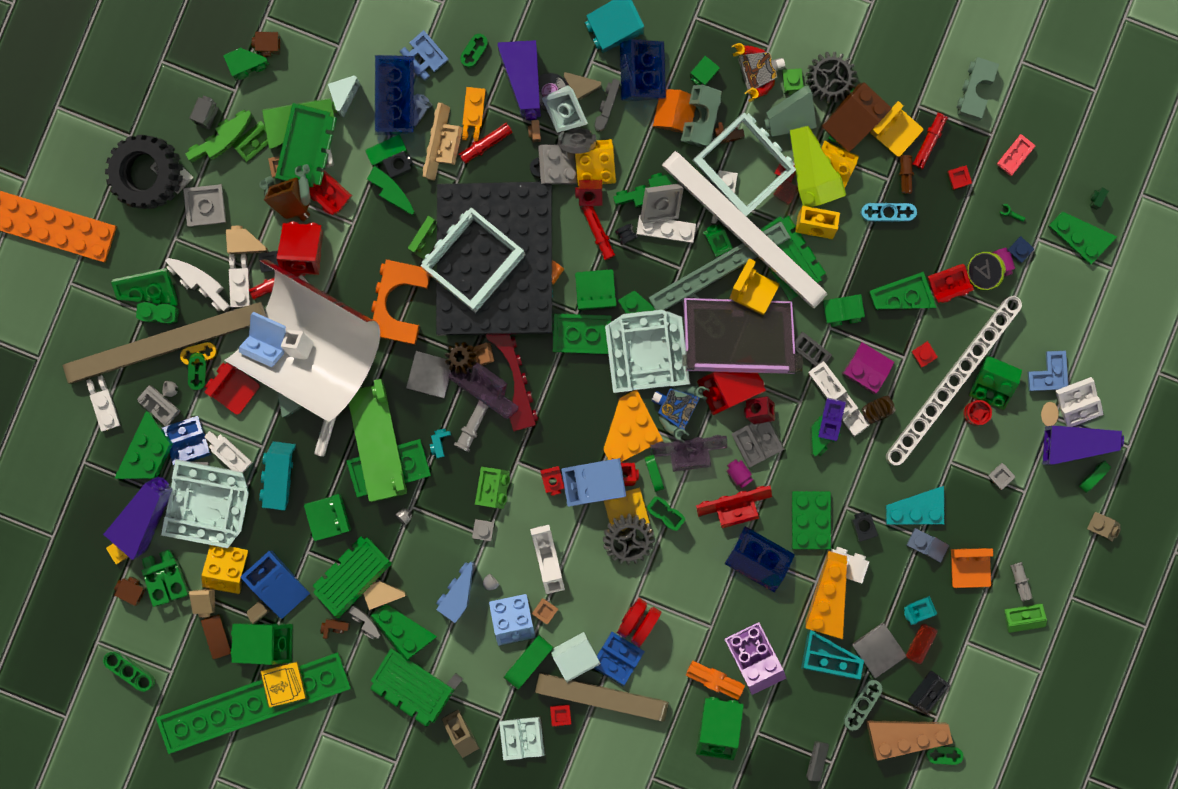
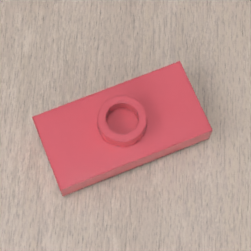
[996,134,1035,176]

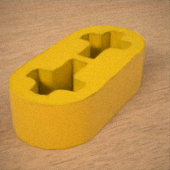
[180,342,217,365]

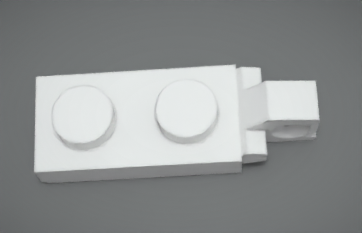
[205,431,253,473]

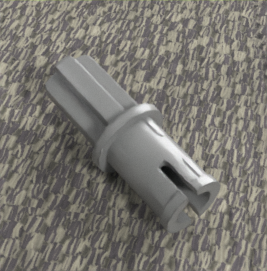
[1010,562,1032,601]

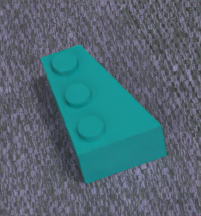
[259,441,296,510]
[801,630,864,680]

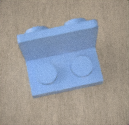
[239,312,286,367]
[489,594,536,646]

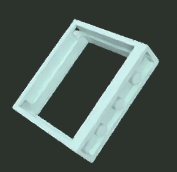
[692,113,796,216]
[421,208,525,313]

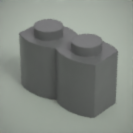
[189,96,219,130]

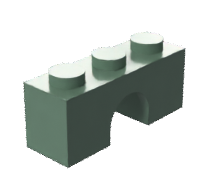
[956,57,999,121]
[681,85,722,147]

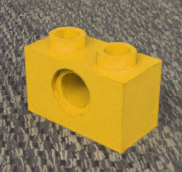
[796,205,840,239]

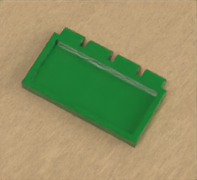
[275,103,337,187]
[760,216,826,301]
[313,536,392,619]
[370,648,455,727]

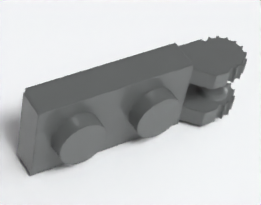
[594,79,620,132]

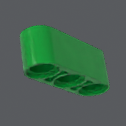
[503,635,553,690]
[103,651,155,692]

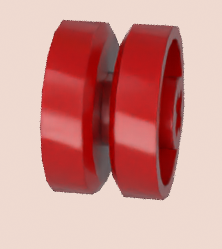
[617,598,662,648]

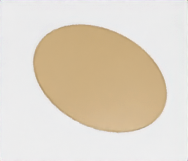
[1041,402,1059,426]

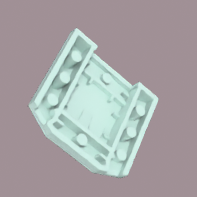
[605,309,690,393]
[161,459,249,548]

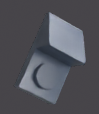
[906,528,949,563]

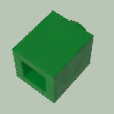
[690,56,720,86]

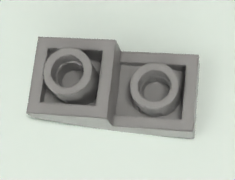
[349,605,381,639]

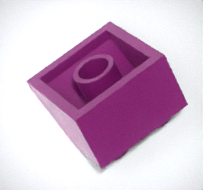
[842,342,894,394]

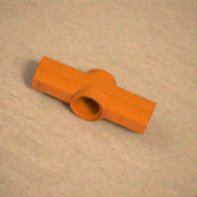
[686,660,745,700]

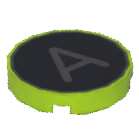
[968,251,1006,290]

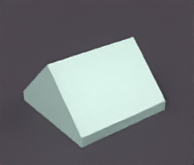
[328,76,360,118]
[542,85,588,133]
[551,632,601,682]

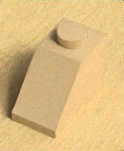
[226,226,268,254]
[363,581,407,610]
[189,589,215,617]

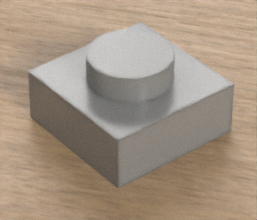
[988,463,1015,490]
[472,519,494,541]

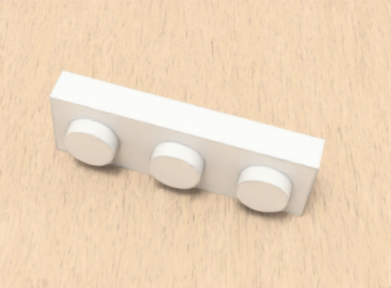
[637,215,696,243]

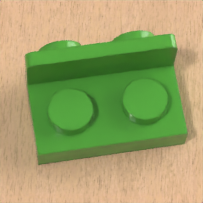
[408,216,437,259]
[475,467,510,509]

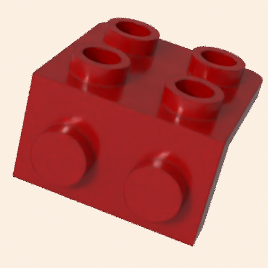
[205,362,260,415]

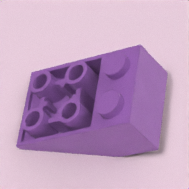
[725,622,786,695]

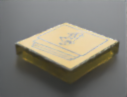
[260,661,307,708]

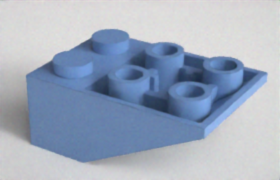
[562,458,626,507]
[436,561,474,623]

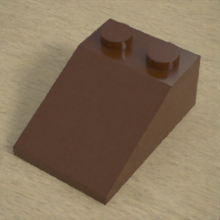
[821,82,892,153]

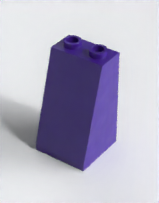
[498,40,541,121]
[1042,425,1124,465]
[103,477,172,560]

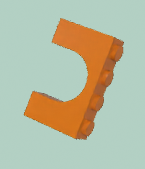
[371,259,431,345]

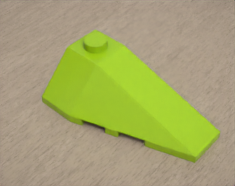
[790,126,846,207]

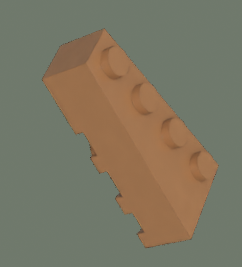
[866,721,953,761]

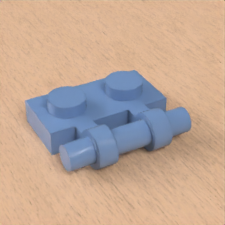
[400,30,449,81]

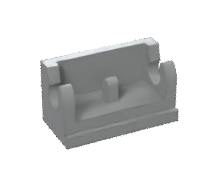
[137,385,181,427]

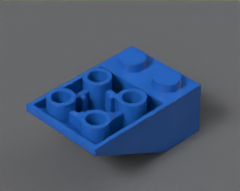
[241,551,310,619]

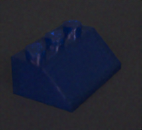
[620,39,666,101]
[724,526,795,593]

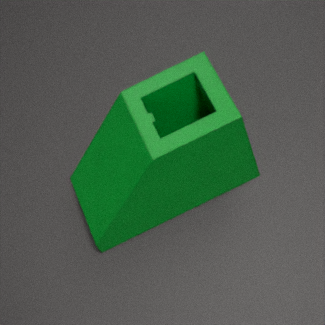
[223,48,270,80]
[810,414,842,457]

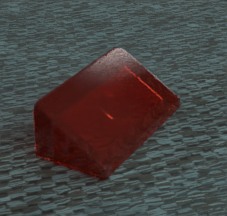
[906,624,938,664]

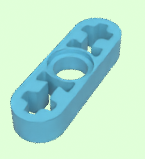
[860,203,917,222]

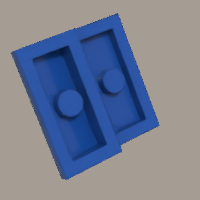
[162,416,211,465]
[594,632,645,686]

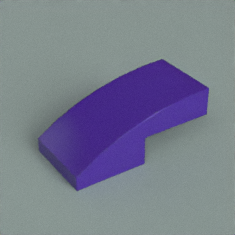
[818,397,846,441]

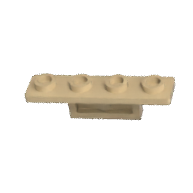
[423,103,463,181]

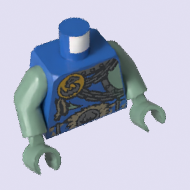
[651,384,709,443]

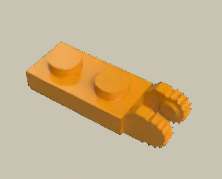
[462,87,486,142]

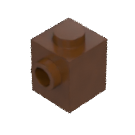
[252,32,280,57]
[114,576,147,606]

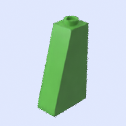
[262,98,337,149]

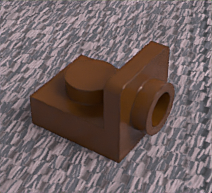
[715,122,745,144]
[320,618,351,639]

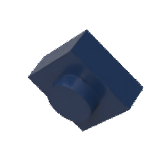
[1007,236,1034,264]

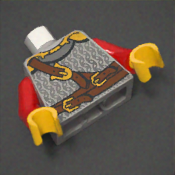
[732,43,786,102]

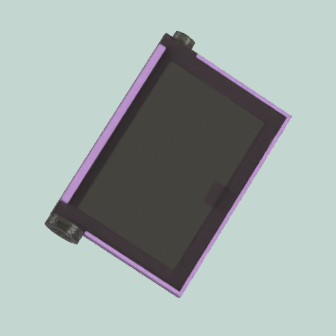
[682,298,803,374]

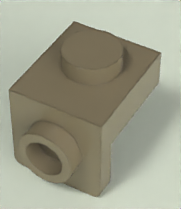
[1087,512,1120,542]

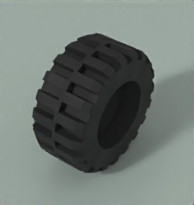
[105,135,183,209]

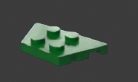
[115,411,173,479]

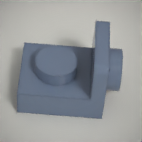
[400,94,432,127]

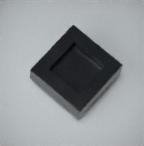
[258,251,279,273]

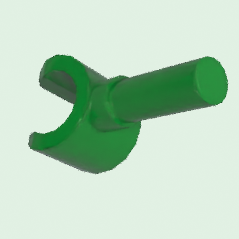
[999,204,1025,222]

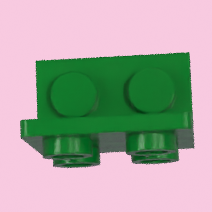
[575,269,616,311]
[304,494,351,541]

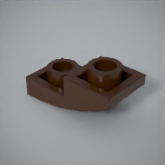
[201,614,231,659]

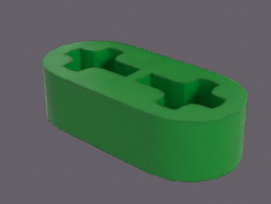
[460,34,488,68]
[188,353,206,390]
[644,455,664,492]
[1079,460,1111,493]
[926,746,964,765]

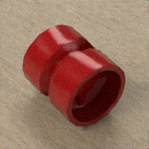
[963,400,992,426]

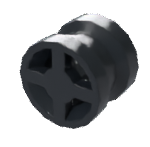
[530,158,541,178]
[615,223,638,245]

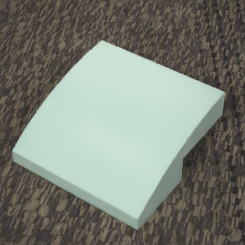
[499,717,545,760]

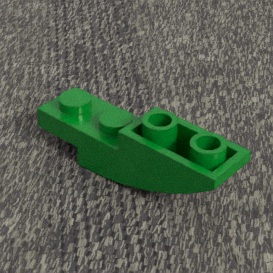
[613,173,679,209]

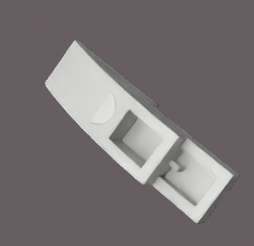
[165,258,231,312]

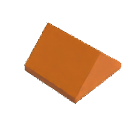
[653,89,696,133]

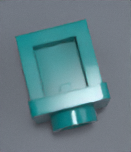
[430,428,451,458]
[904,596,937,625]

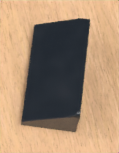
[908,671,950,715]

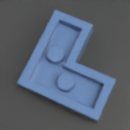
[1028,351,1068,391]

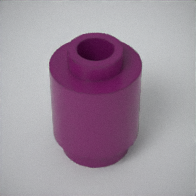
[992,248,1016,277]
[726,459,753,488]

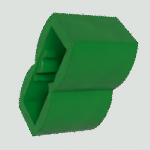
[822,294,865,327]
[136,302,179,325]
[646,496,685,531]

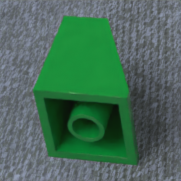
[231,623,293,665]
[696,697,744,760]

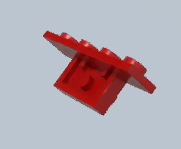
[696,486,772,528]

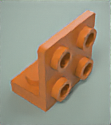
[951,548,993,588]

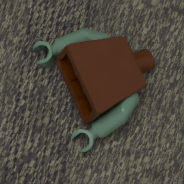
[259,164,311,221]

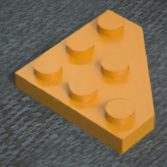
[603,390,663,462]

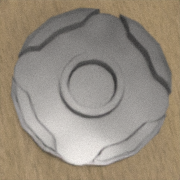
[558,128,596,153]

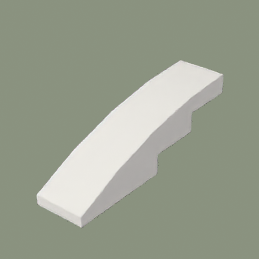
[808,361,870,437]

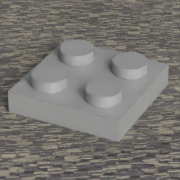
[538,145,577,185]
[640,183,683,224]
[183,184,226,227]

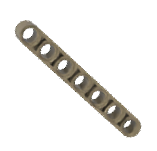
[535,673,669,721]

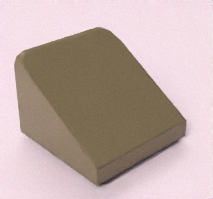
[247,601,270,624]

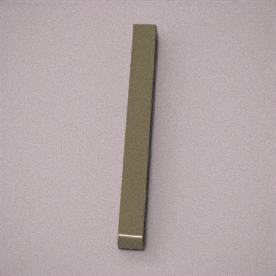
[62,302,266,384]

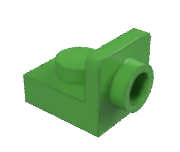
[782,68,804,96]

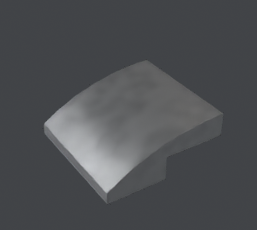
[406,351,451,398]
[732,422,785,468]
[852,622,907,678]

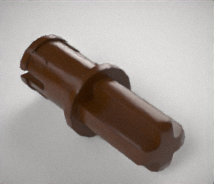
[899,155,914,194]

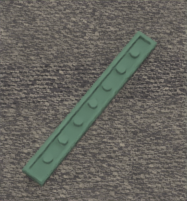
[648,222,791,310]

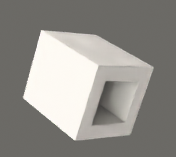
[281,330,314,359]

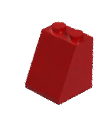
[277,221,323,275]
[697,356,766,415]

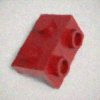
[309,170,352,215]
[927,264,974,303]

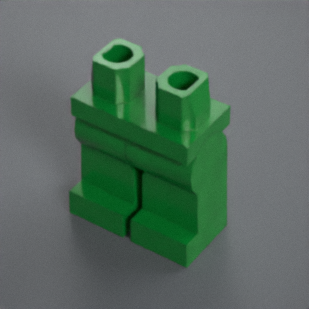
[141,549,190,607]

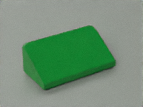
[365,134,408,167]

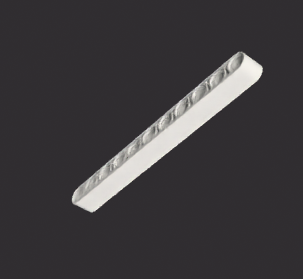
[662,151,828,309]
[886,296,1022,466]

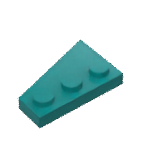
[886,486,944,524]

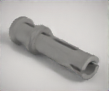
[454,395,492,452]

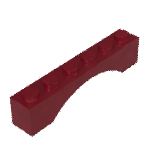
[486,334,538,432]

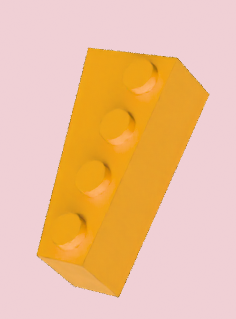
[806,551,847,639]

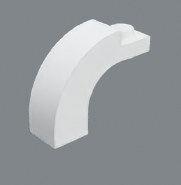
[530,525,565,594]

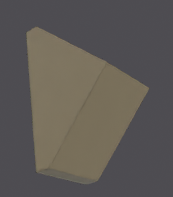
[564,72,601,101]

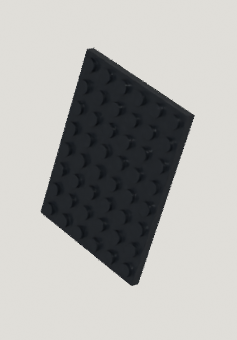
[436,182,552,336]

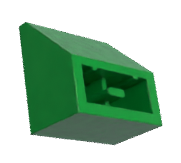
[969,355,1022,410]

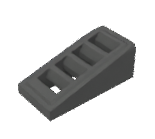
[794,331,832,367]

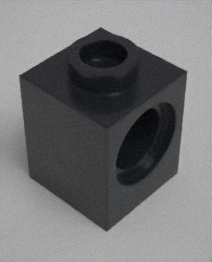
[383,151,414,180]
[851,511,878,542]

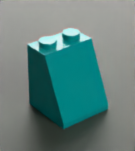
[584,0,644,53]

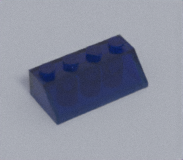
[375,55,414,135]

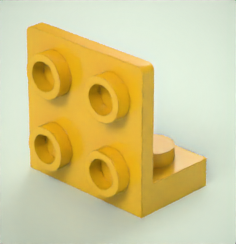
[870,101,923,157]
[575,139,616,186]
[821,140,859,188]
[729,258,780,315]
[201,545,248,594]

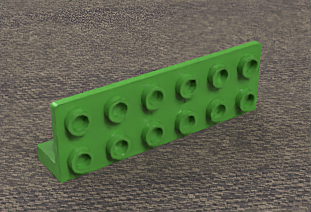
[349,379,407,502]

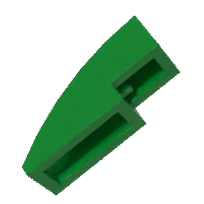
[367,166,415,217]

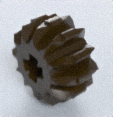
[445,342,477,375]
[862,396,896,424]

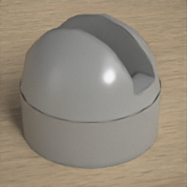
[162,381,178,397]
[395,508,412,525]
[483,574,500,590]

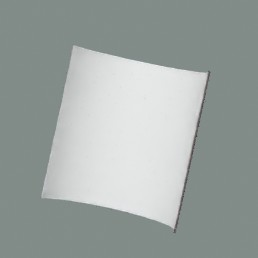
[224,259,380,422]

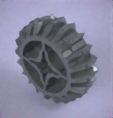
[806,52,857,103]
[602,514,655,566]

